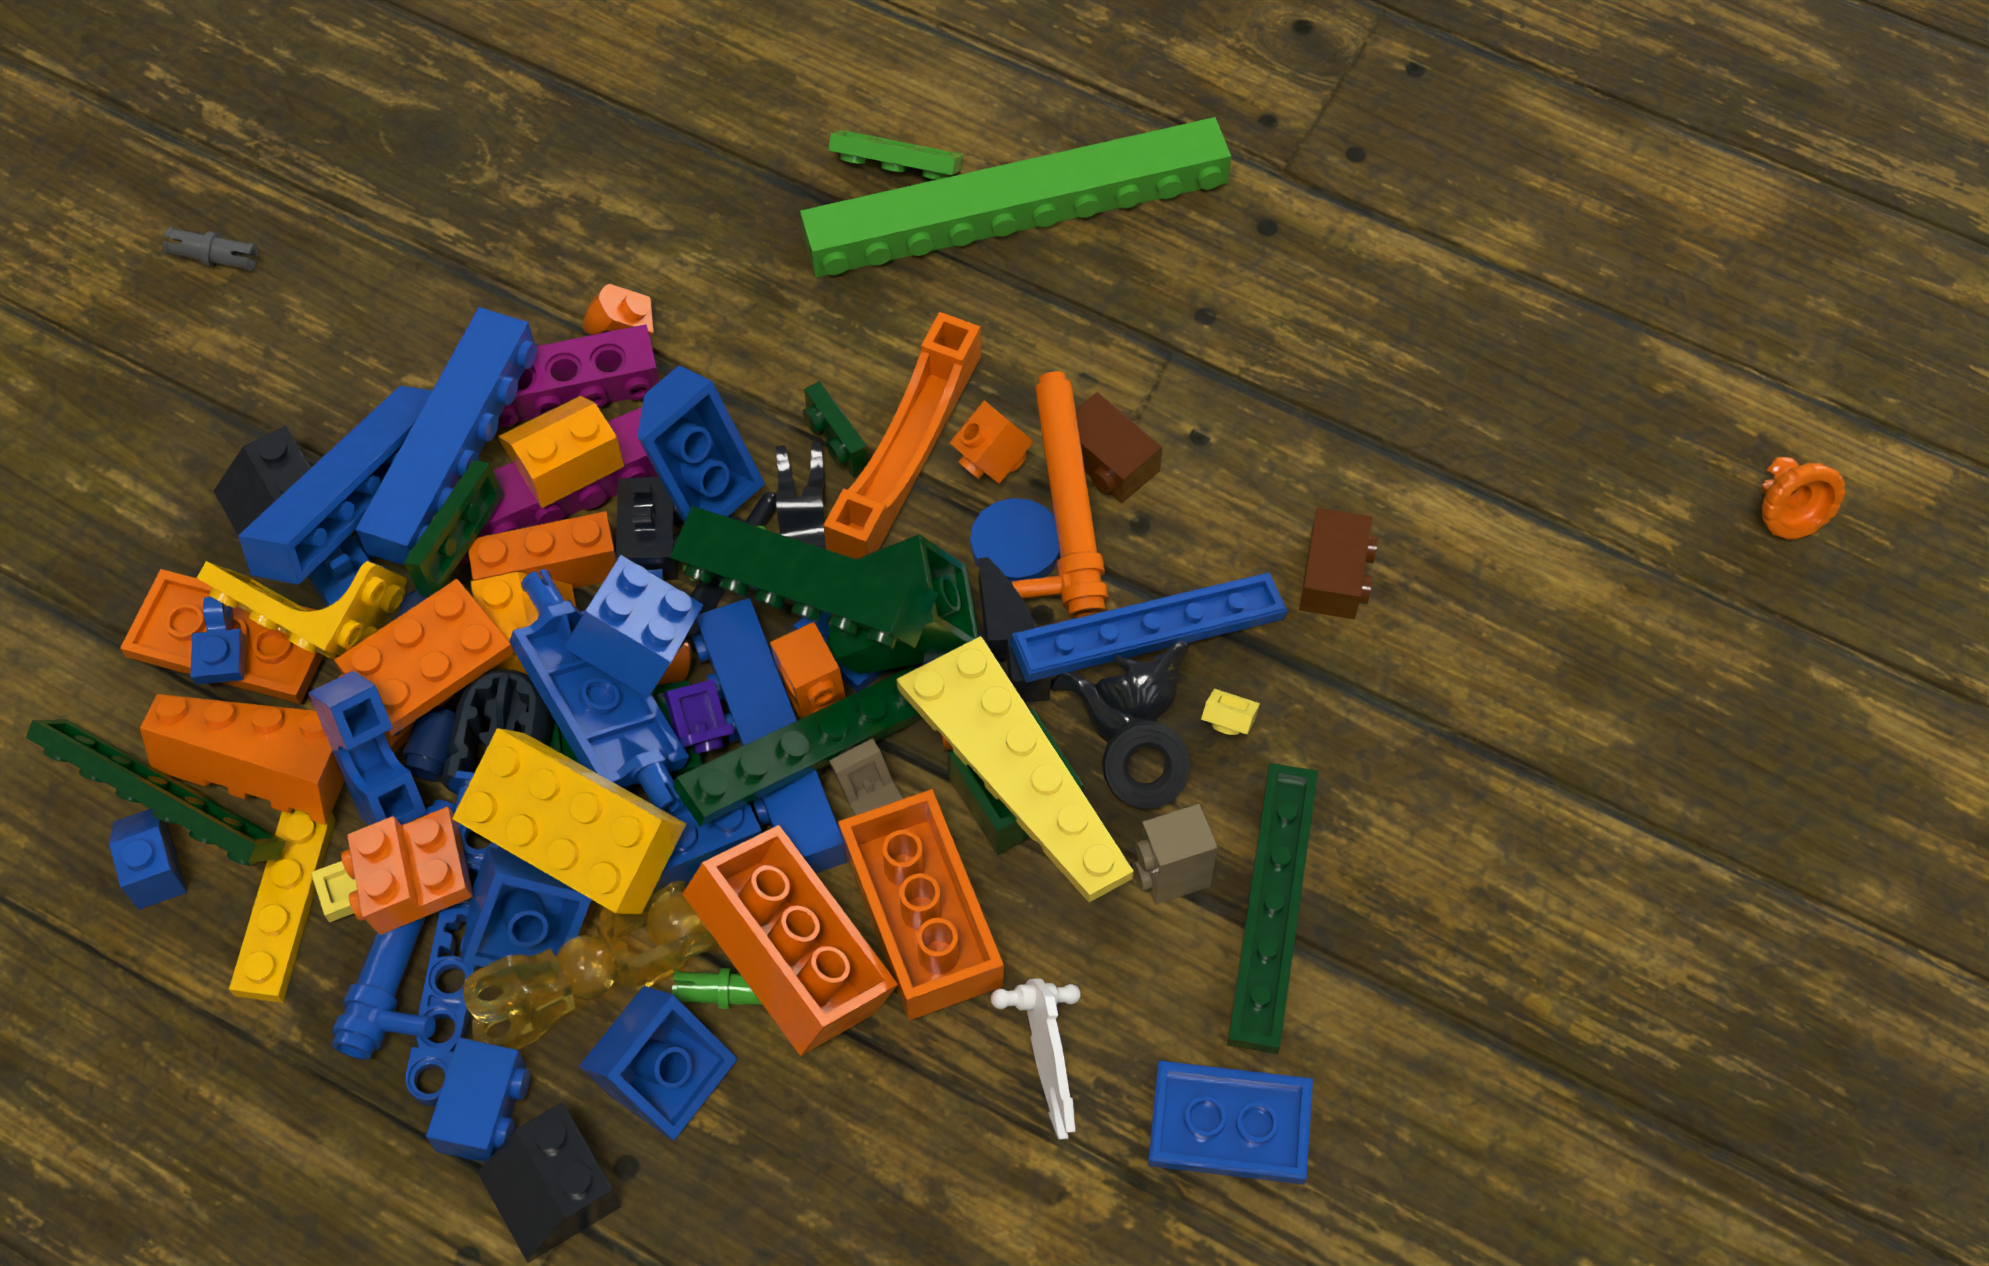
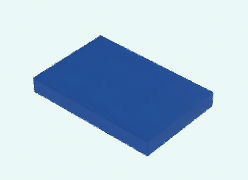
[1148,1061,1313,1185]

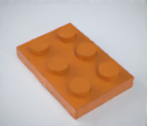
[334,579,514,736]

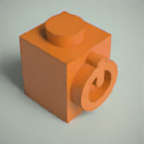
[950,400,1034,484]

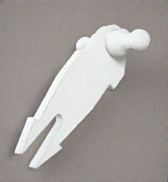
[991,978,1081,1140]

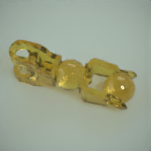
[463,881,717,1050]

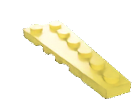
[897,636,1134,902]

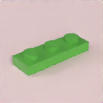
[828,130,963,180]

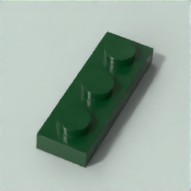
[403,460,504,597]

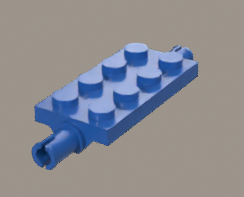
[509,569,689,814]

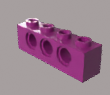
[498,324,659,427]

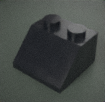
[214,426,310,535]
[477,1102,621,1263]

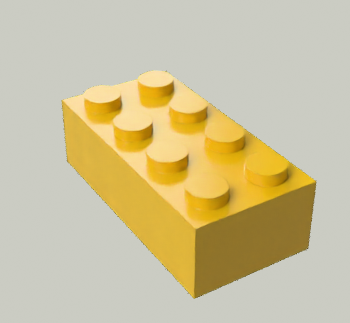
[452,728,687,914]

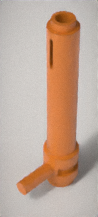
[1012,371,1109,619]

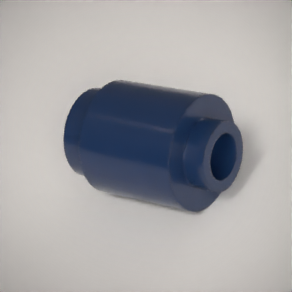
[402,706,456,782]

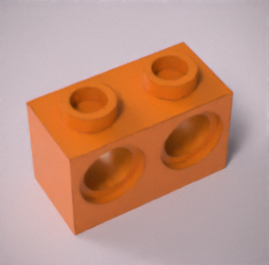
[770,622,846,719]

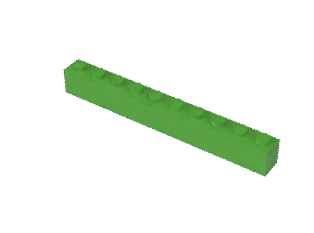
[800,117,1231,278]

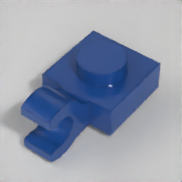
[190,597,246,685]

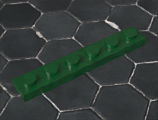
[673,666,922,827]
[26,719,286,866]
[1227,763,1318,1054]

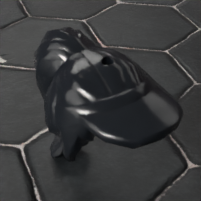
[1050,641,1190,743]

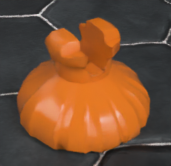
[1761,457,1846,540]

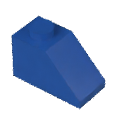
[109,809,187,910]

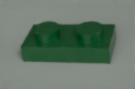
[802,381,868,478]

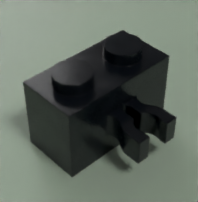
[616,477,684,580]

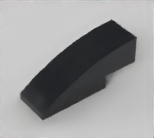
[978,557,1051,702]

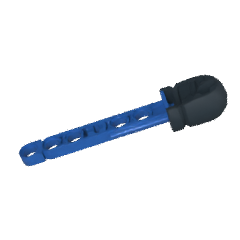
[406,669,553,1106]

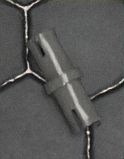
[163,227,258,271]

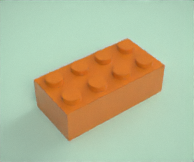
[838,789,1004,1021]
[682,825,898,1056]

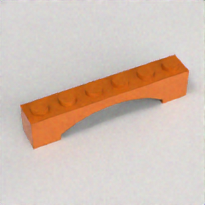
[823,312,981,559]

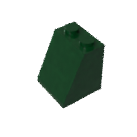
[827,534,979,674]

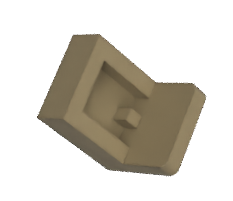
[829,738,903,815]

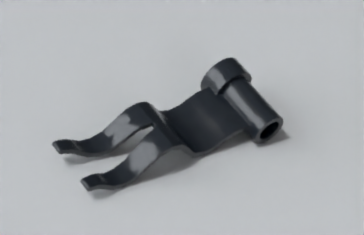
[776,442,826,549]

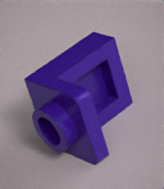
[663,679,734,755]

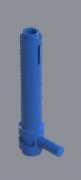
[331,800,456,1060]

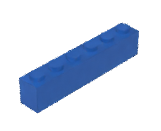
[356,307,537,566]
[238,385,432,585]
[691,598,847,873]

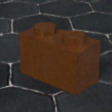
[1076,392,1162,504]
[1299,508,1378,620]

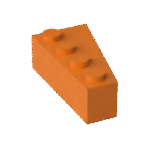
[140,694,345,825]

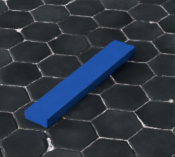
[1009,572,1288,683]

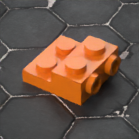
[341,806,474,935]

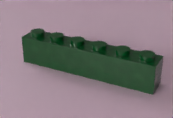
[670,506,938,649]

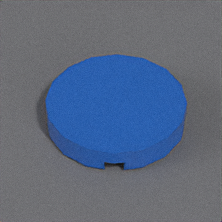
[970,498,1060,584]

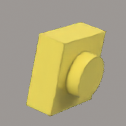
[1201,689,1260,735]
[311,861,357,923]

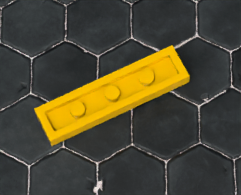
[229,808,336,1003]

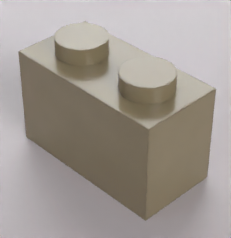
[1133,804,1218,905]

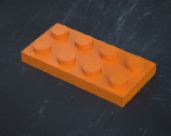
[120,569,323,704]

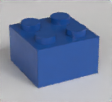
[564,555,703,698]

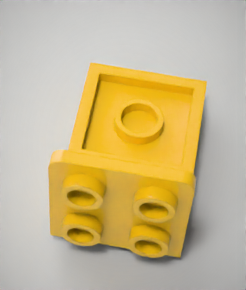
[197,561,407,659]

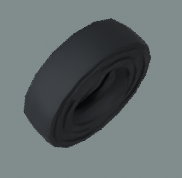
[1102,721,1190,809]

